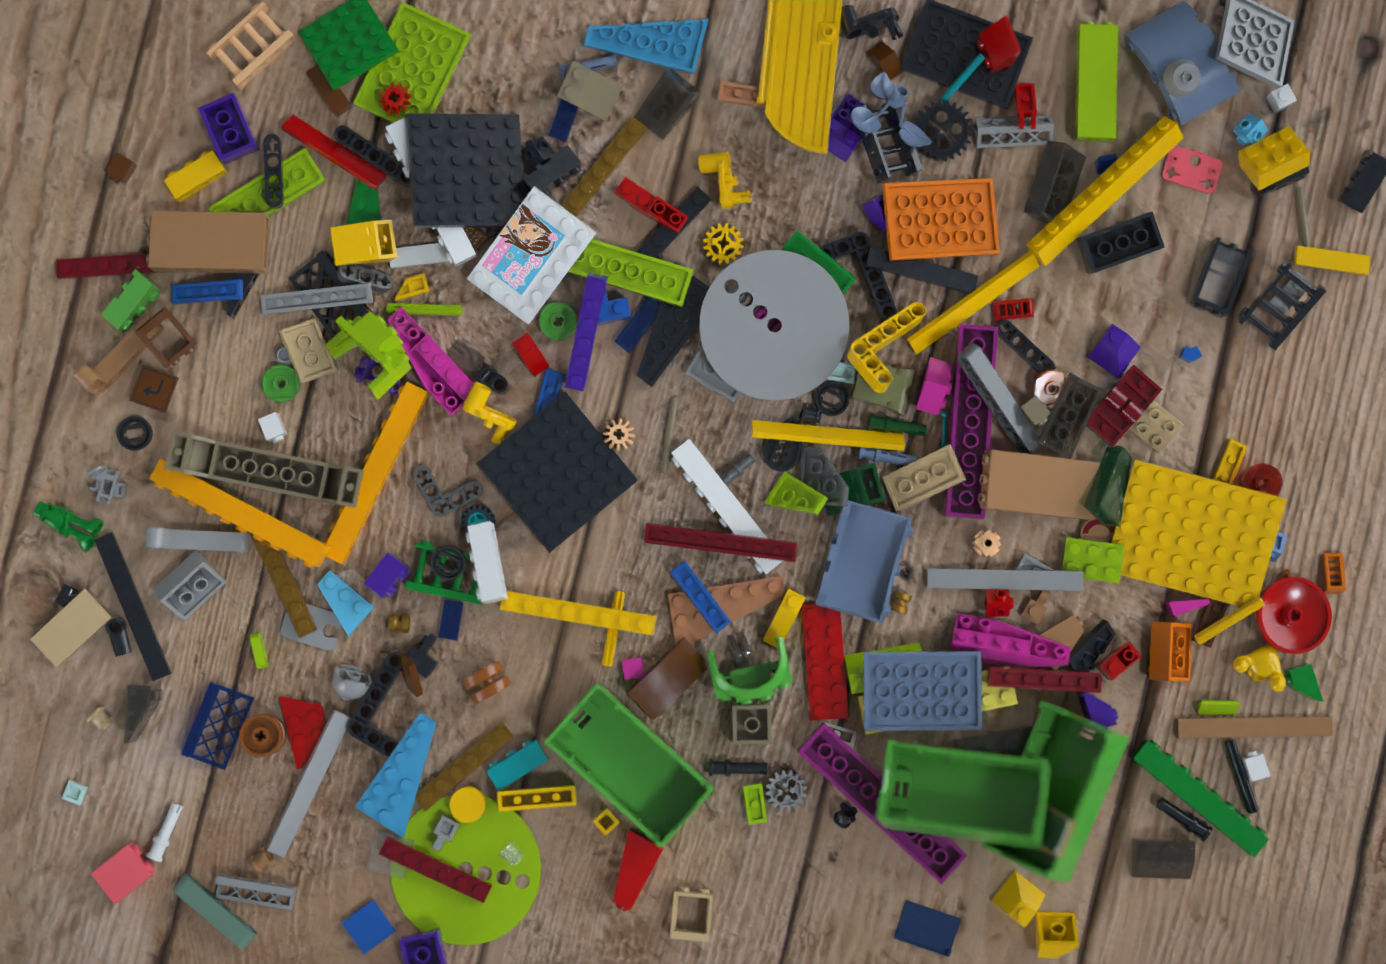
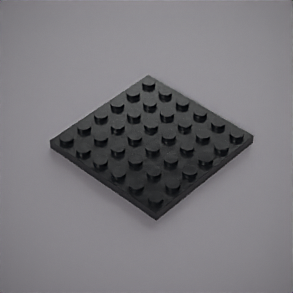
[405,113,526,228]
[476,392,638,553]

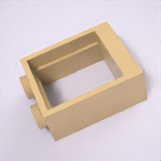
[670,886,713,942]

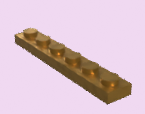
[561,116,647,217]
[251,534,318,638]
[415,722,515,811]

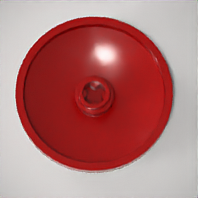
[1255,577,1332,654]

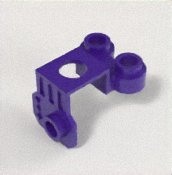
[354,356,401,394]

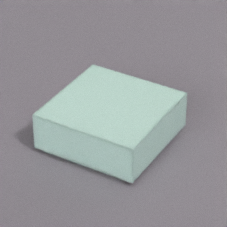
[61,780,88,805]

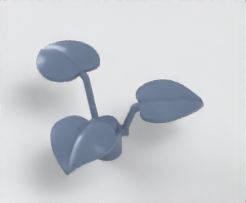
[851,72,932,147]

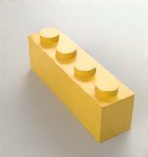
[497,784,577,812]

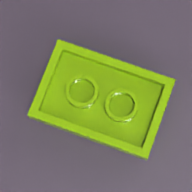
[1062,537,1125,584]

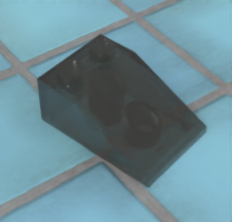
[634,69,701,140]
[124,683,163,744]

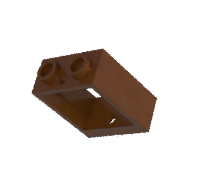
[134,307,197,368]

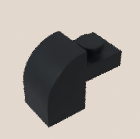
[409,633,439,679]

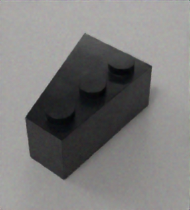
[1339,149,1386,213]

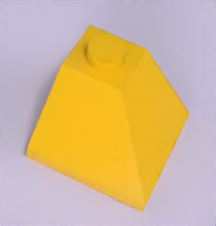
[991,870,1045,928]
[1036,912,1079,958]

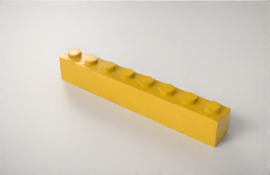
[500,591,657,635]

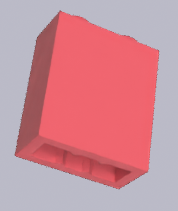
[91,843,156,905]

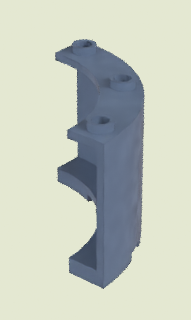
[1126,0,1240,126]
[815,500,913,623]

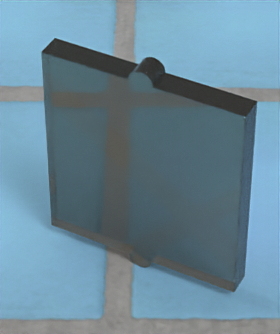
[447,339,486,379]

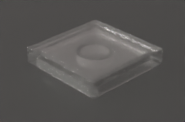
[366,831,415,879]

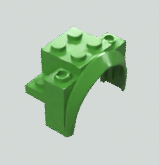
[706,637,793,705]

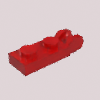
[1015,83,1037,129]

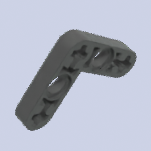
[337,264,393,293]
[413,466,483,517]

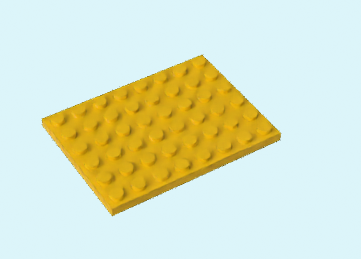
[1111,459,1287,607]

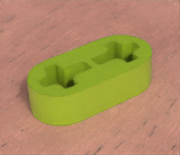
[250,632,269,670]

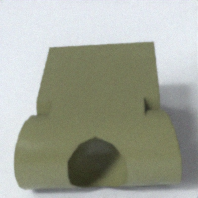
[850,365,915,417]

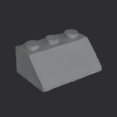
[153,550,227,621]

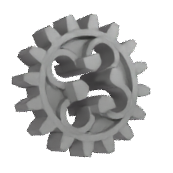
[765,769,807,812]

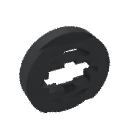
[815,382,850,416]
[117,416,153,451]
[430,545,466,580]

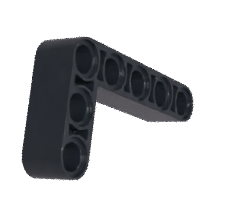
[334,125,410,188]
[819,232,897,322]
[347,652,404,756]

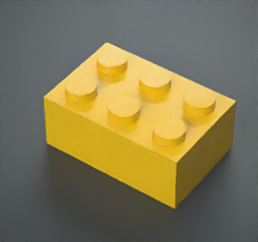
[1239,126,1310,190]

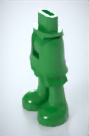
[33,501,104,553]

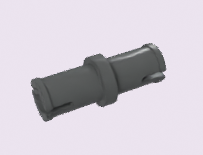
[719,452,756,486]

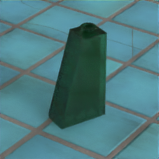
[1084,446,1132,526]

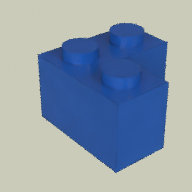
[598,292,632,326]

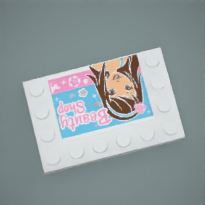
[467,186,597,325]

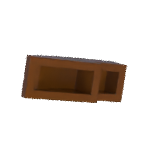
[306,64,353,118]

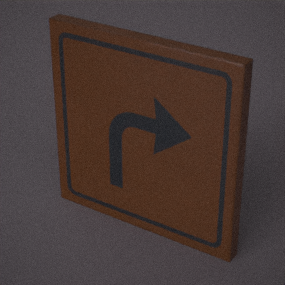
[129,365,179,413]

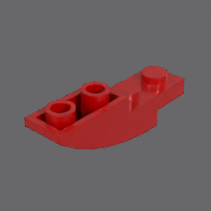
[614,177,689,233]

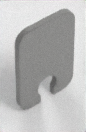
[281,604,342,650]

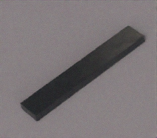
[865,247,978,294]

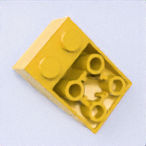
[330,220,397,266]

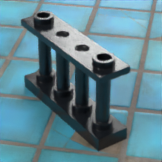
[858,103,923,184]
[1238,260,1327,351]

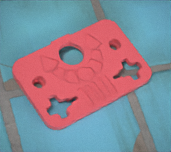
[1162,146,1223,194]

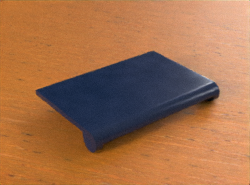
[894,900,961,957]

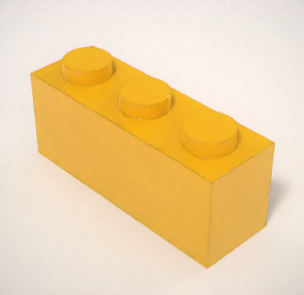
[164,150,228,202]

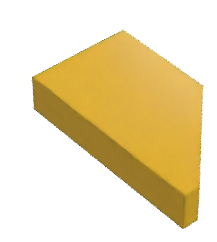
[395,273,430,302]

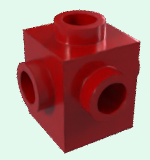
[984,589,1014,617]

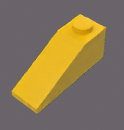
[762,589,806,648]

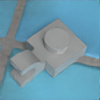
[432,815,460,851]

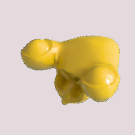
[1232,645,1286,692]

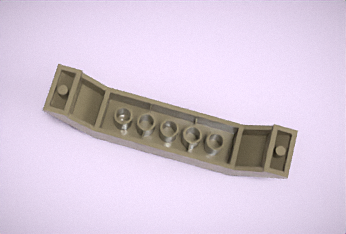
[164,431,364,508]

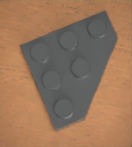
[799,447,849,507]

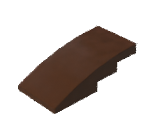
[626,638,709,721]

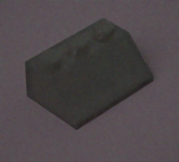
[1132,838,1196,879]

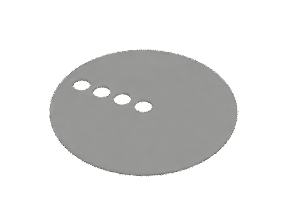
[700,250,849,400]

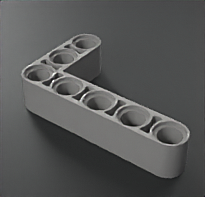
[145,527,249,552]

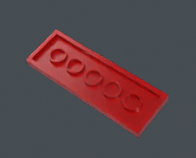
[801,604,849,721]

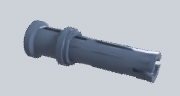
[558,54,617,79]
[857,447,917,466]

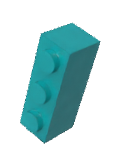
[487,739,549,791]

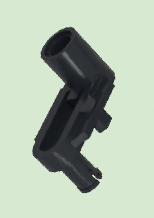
[840,5,903,40]

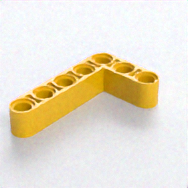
[847,302,926,393]

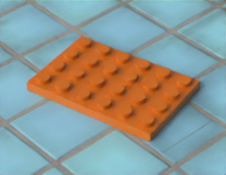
[882,178,1000,261]

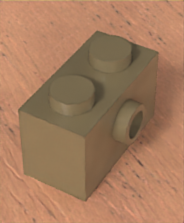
[1020,395,1051,428]

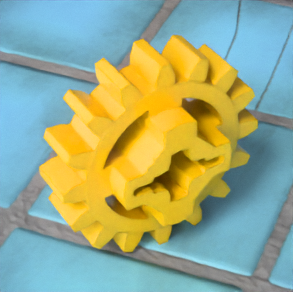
[703,223,744,265]

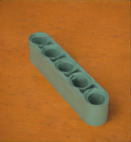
[172,873,257,950]

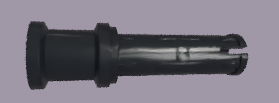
[709,759,767,777]
[1155,797,1213,842]

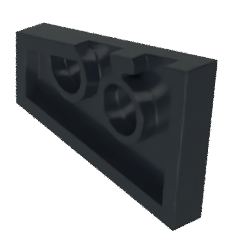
[1068,619,1115,673]

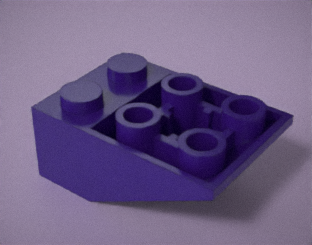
[828,93,874,163]

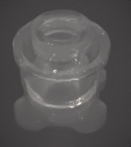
[498,841,523,866]

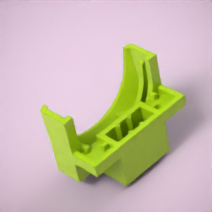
[325,311,412,400]

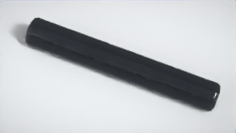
[1224,739,1259,814]

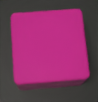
[622,657,644,680]

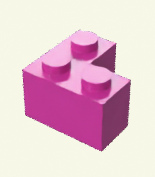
[916,357,954,415]

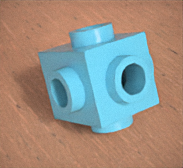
[1233,113,1268,146]

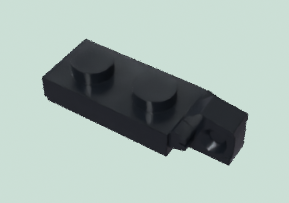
[1255,167,1310,197]

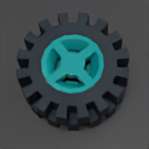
[460,505,496,534]

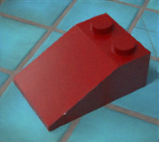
[977,15,1021,73]

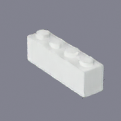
[466,521,508,604]

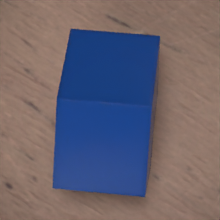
[1179,346,1202,363]

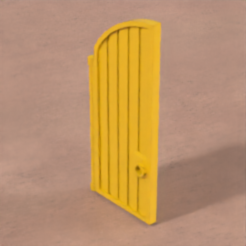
[756,0,843,154]

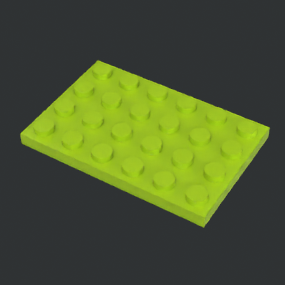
[353,2,471,123]

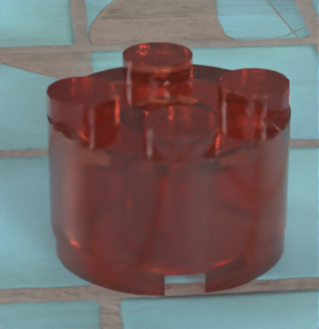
[1239,463,1283,496]

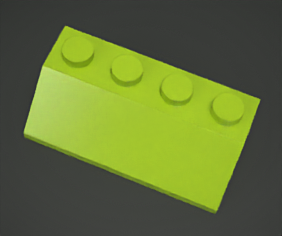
[844,642,922,694]

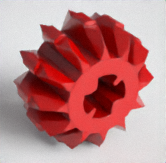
[379,83,412,116]

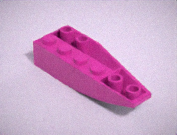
[387,307,474,416]
[951,613,1071,667]

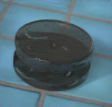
[726,631,752,670]

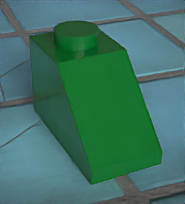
[1284,663,1323,702]

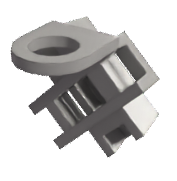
[87,466,127,504]

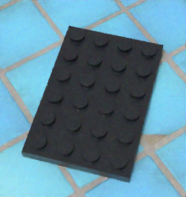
[900,0,1033,109]

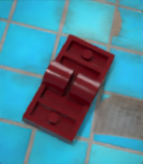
[1083,364,1163,447]

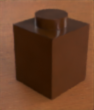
[105,152,138,185]

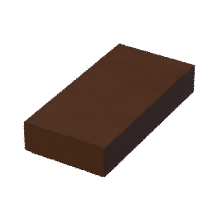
[400,656,423,697]

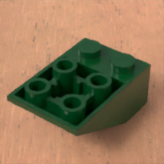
[825,463,885,516]

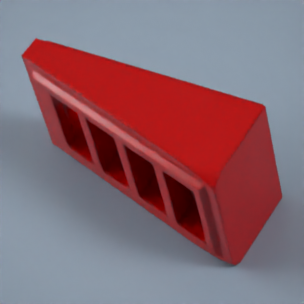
[992,298,1034,321]

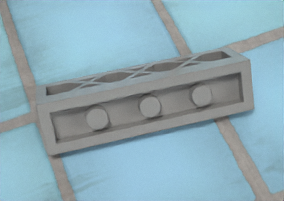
[975,115,1054,148]
[215,874,297,910]

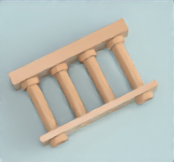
[206,2,297,90]

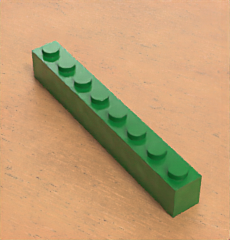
[1130,740,1269,857]

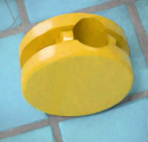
[449,786,486,823]

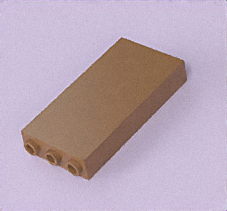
[146,211,270,274]
[978,450,1099,520]

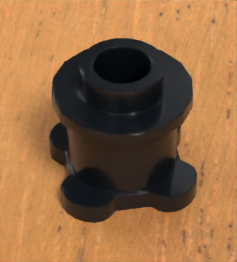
[799,402,822,426]
[833,802,858,828]

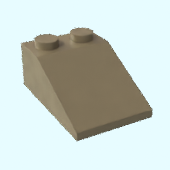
[555,61,622,121]

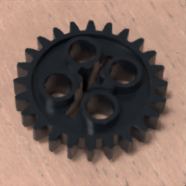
[914,99,974,162]

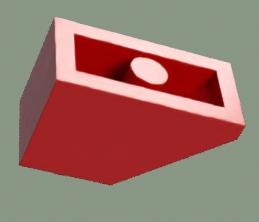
[512,333,550,377]

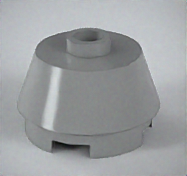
[1163,59,1201,98]

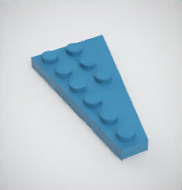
[584,19,708,75]

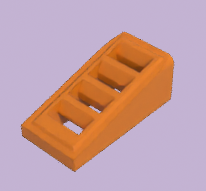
[1322,553,1346,594]

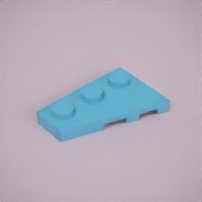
[317,570,374,637]

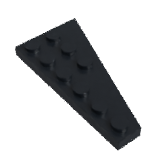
[637,262,710,387]

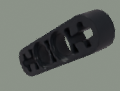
[263,134,284,209]
[996,320,1056,375]

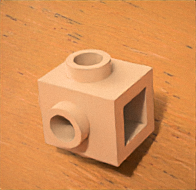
[971,529,1001,557]

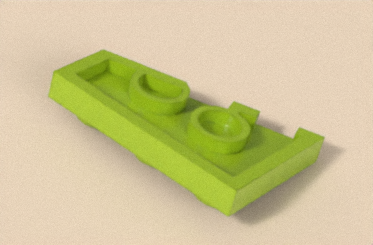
[764,471,828,515]

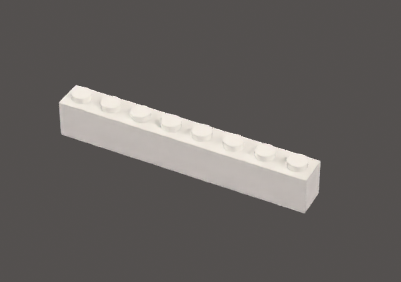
[385,118,476,267]
[671,439,782,574]

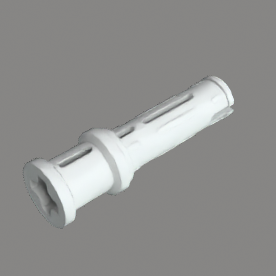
[146,802,183,862]

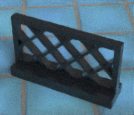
[289,250,372,338]

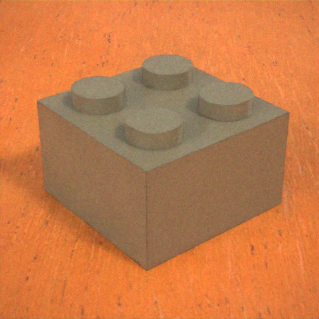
[732,704,772,745]

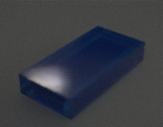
[438,600,464,641]

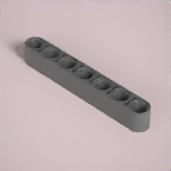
[957,343,1042,455]

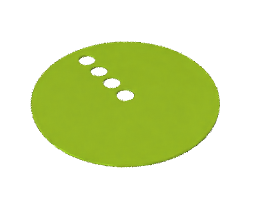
[391,795,541,945]

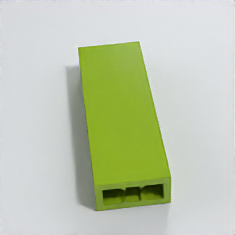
[1075,22,1118,142]

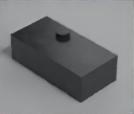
[1076,211,1165,274]

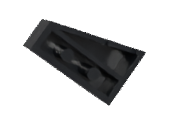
[521,145,582,196]

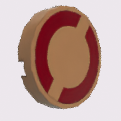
[1079,517,1115,543]

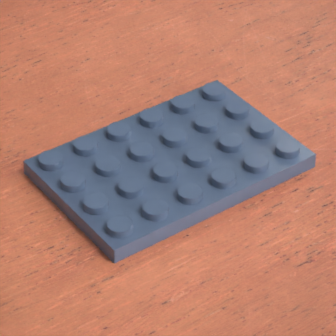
[863,651,982,731]

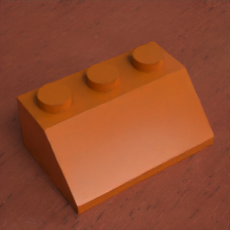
[1148,622,1193,682]

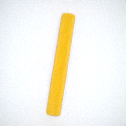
[602,591,625,667]
[1194,596,1265,645]

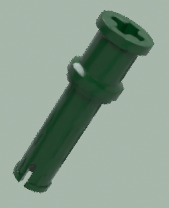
[868,413,927,437]

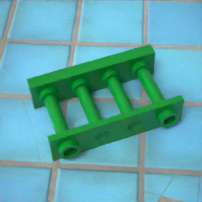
[405,541,483,605]

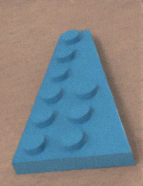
[355,711,437,838]

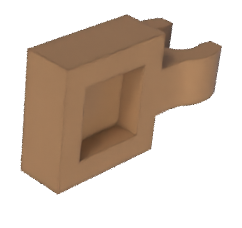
[1021,590,1050,624]

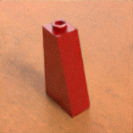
[613,829,664,911]

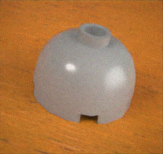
[332,664,372,700]

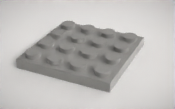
[1215,0,1295,89]

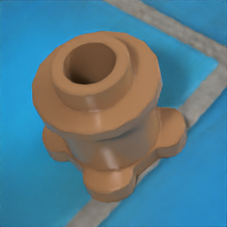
[249,846,275,873]

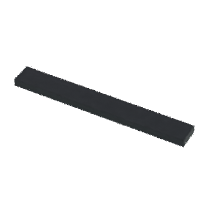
[94,532,172,681]

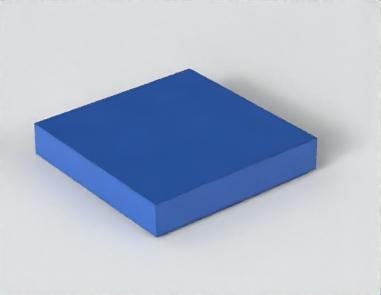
[342,900,396,954]

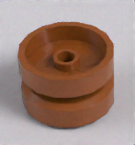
[462,661,512,705]
[239,714,287,757]

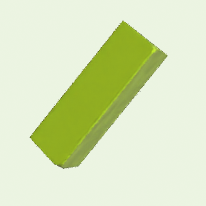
[1197,700,1240,715]

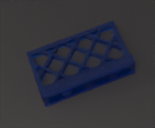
[181,681,254,770]

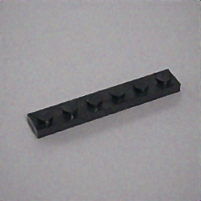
[636,187,712,258]

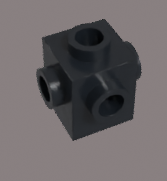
[521,136,554,170]

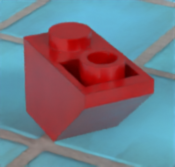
[1096,641,1142,681]

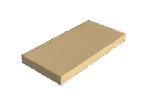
[882,445,966,512]
[30,589,112,668]

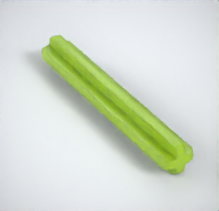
[386,303,462,316]

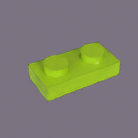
[743,783,768,825]

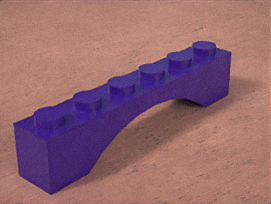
[565,272,609,392]

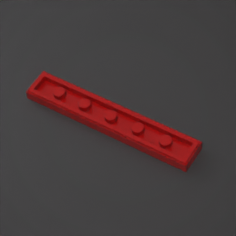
[281,115,387,190]

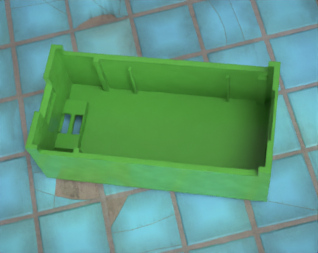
[544,682,714,848]
[981,701,1130,882]
[877,740,1051,849]

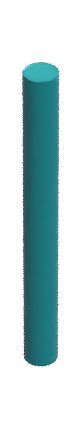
[935,53,986,105]

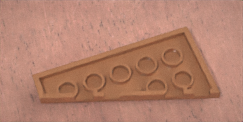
[668,576,785,644]

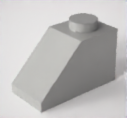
[1269,272,1312,314]

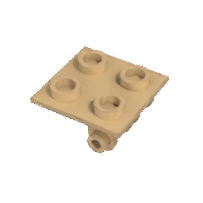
[1129,401,1184,453]

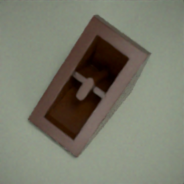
[866,41,904,81]

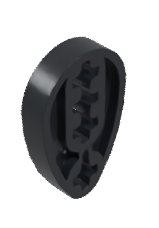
[763,418,802,472]

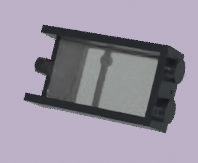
[1189,237,1253,318]

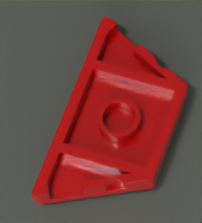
[279,696,327,769]

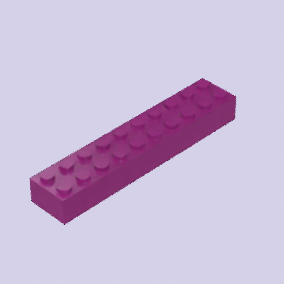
[944,324,998,520]
[797,721,968,884]

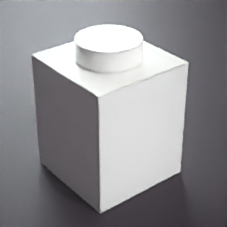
[1265,84,1297,114]
[258,412,288,443]
[1241,750,1270,782]

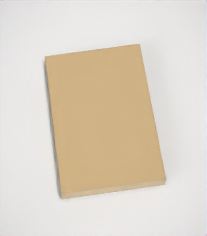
[279,318,337,384]

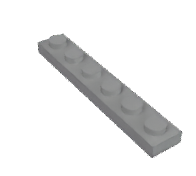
[261,283,373,314]

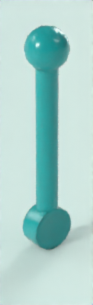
[940,410,948,448]

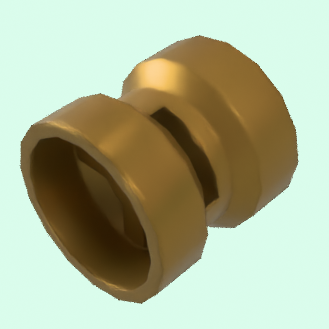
[889,591,912,614]
[388,613,410,633]

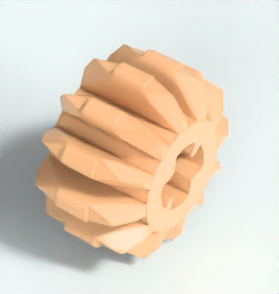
[603,418,636,451]

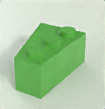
[101,269,161,332]

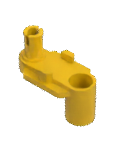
[698,152,751,209]
[462,382,517,445]

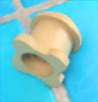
[87,707,113,731]

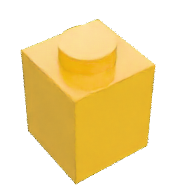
[593,806,621,836]

